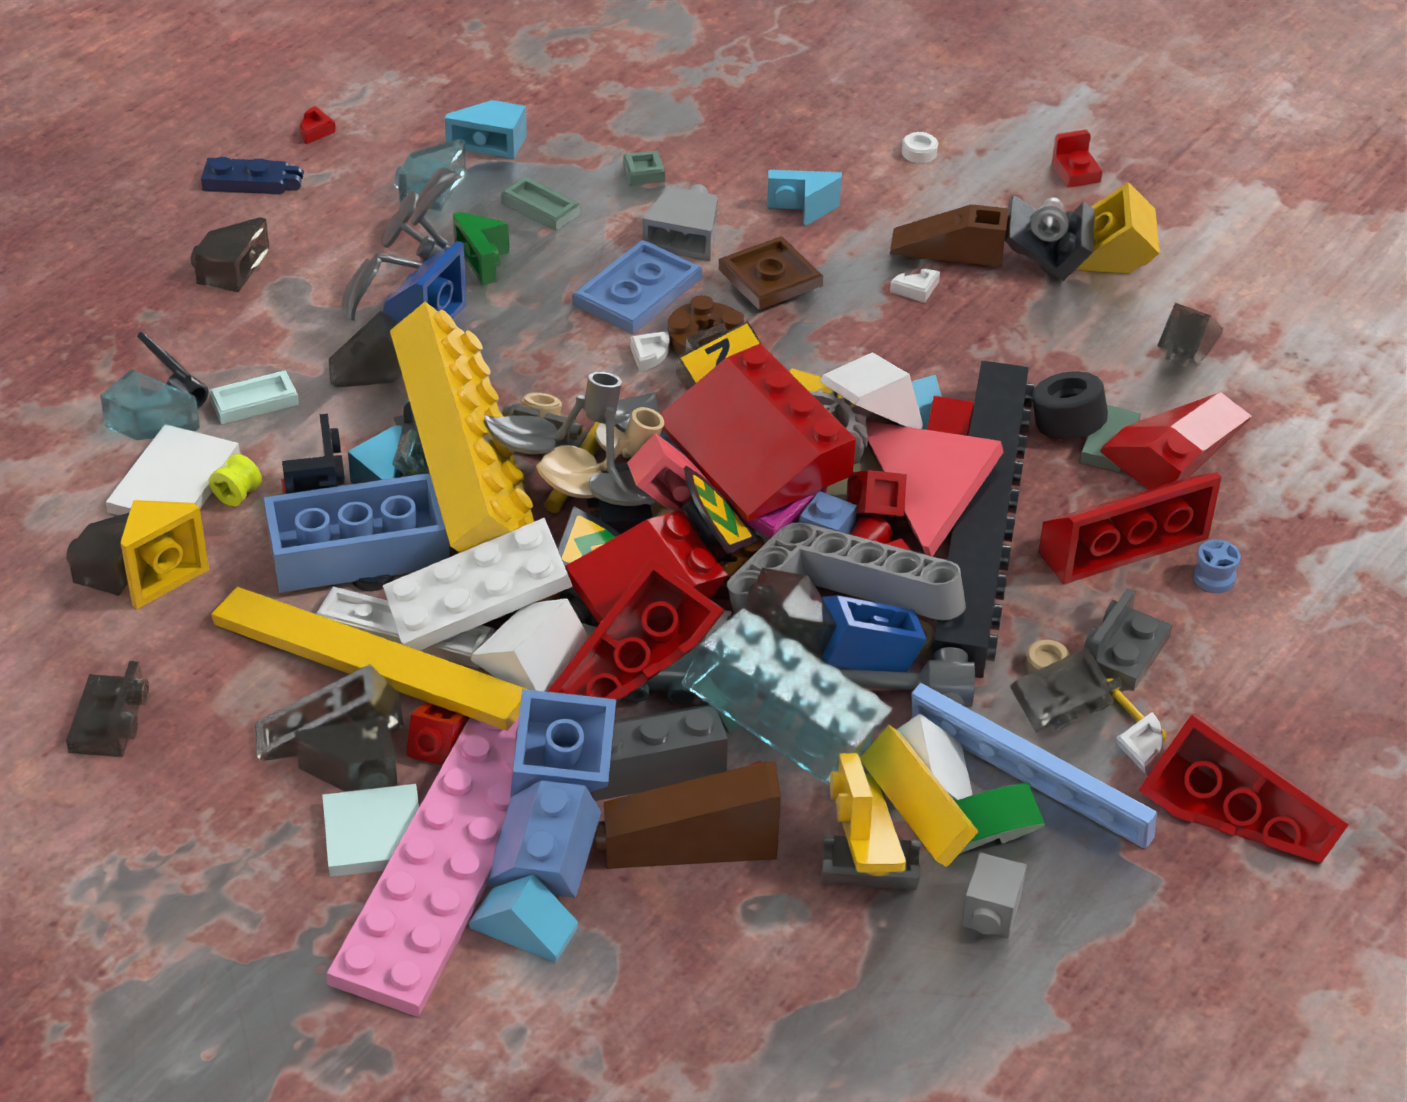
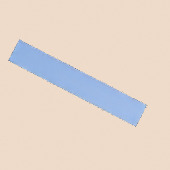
[912,683,1157,849]

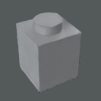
[961,853,1027,939]

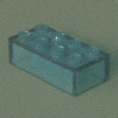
[681,608,892,786]

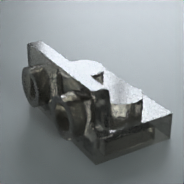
[66,661,149,757]

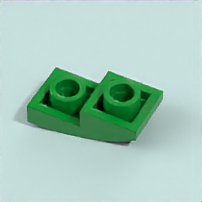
[955,783,1046,854]

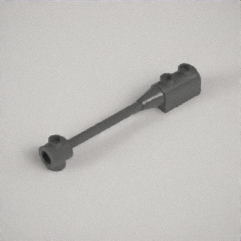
[623,636,975,707]

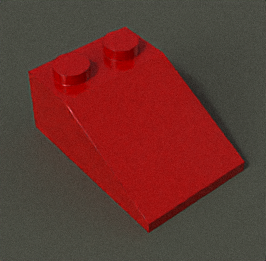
[565,510,727,624]

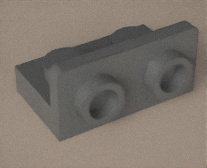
[1084,588,1173,691]

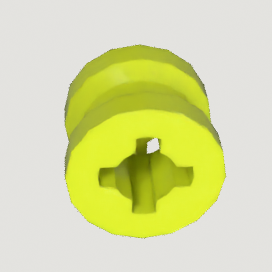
[208,454,262,507]

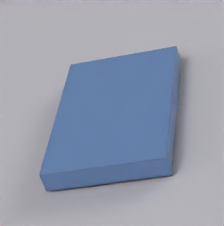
[573,239,702,334]

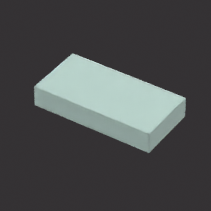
[209,371,299,425]

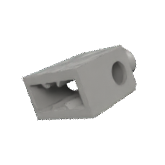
[642,184,718,261]

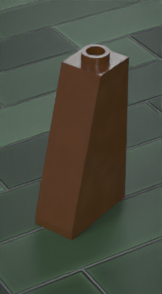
[595,761,781,869]

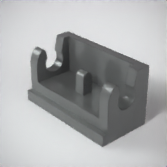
[821,834,921,890]

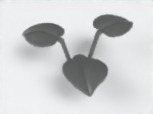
[342,167,462,322]
[484,372,660,506]

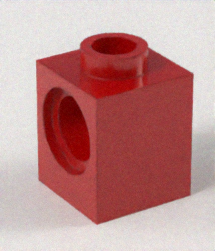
[846,470,907,518]

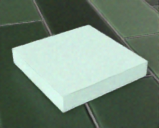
[322,784,419,877]

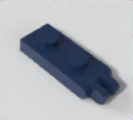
[201,157,304,194]

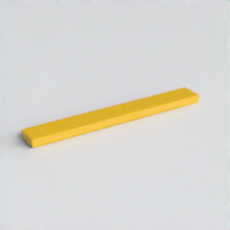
[211,587,530,731]

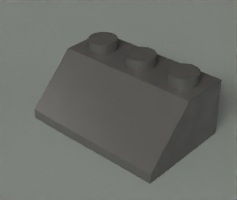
[590,704,728,801]

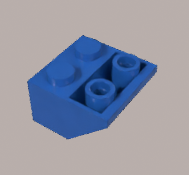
[804,595,927,672]

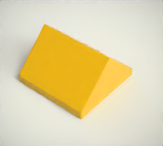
[121,500,209,609]

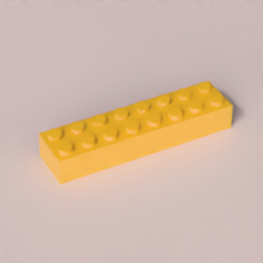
[390,302,535,553]

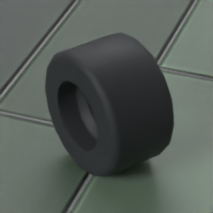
[1032,371,1108,440]

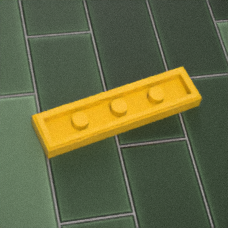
[860,725,979,867]

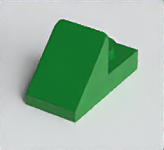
[453,212,510,285]

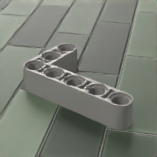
[727,522,966,628]

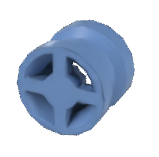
[1193,539,1241,593]

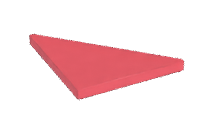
[866,421,1004,557]

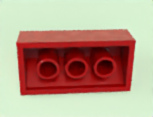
[1038,472,1222,585]

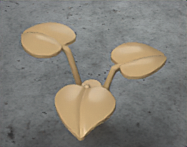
[536,407,700,534]

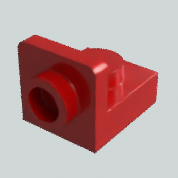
[1051,129,1103,188]
[406,702,470,766]

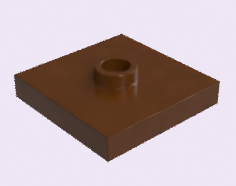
[718,236,823,310]

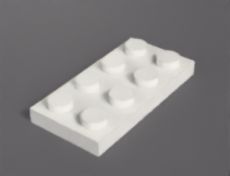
[383,518,572,651]

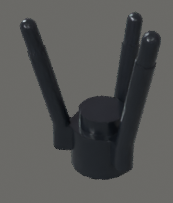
[128,332,209,413]

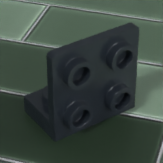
[1005,195,1095,281]
[282,413,345,494]

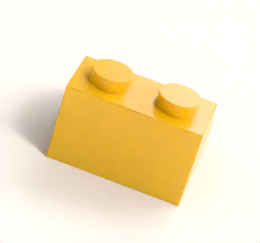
[1076,182,1160,273]

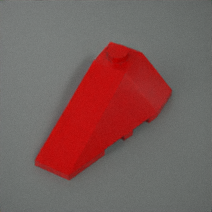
[1100,392,1251,489]
[1138,713,1349,863]

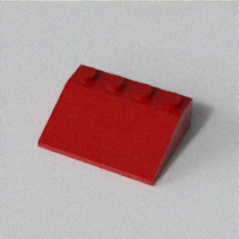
[660,343,856,522]

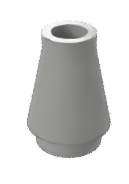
[1031,198,1069,241]

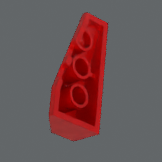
[547,557,724,702]

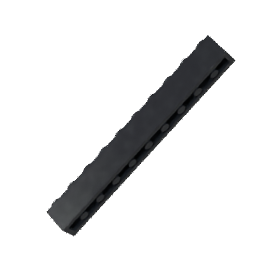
[932,360,1035,678]

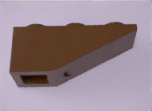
[890,204,1008,267]

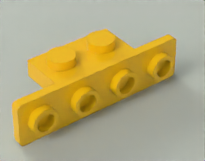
[830,753,906,876]

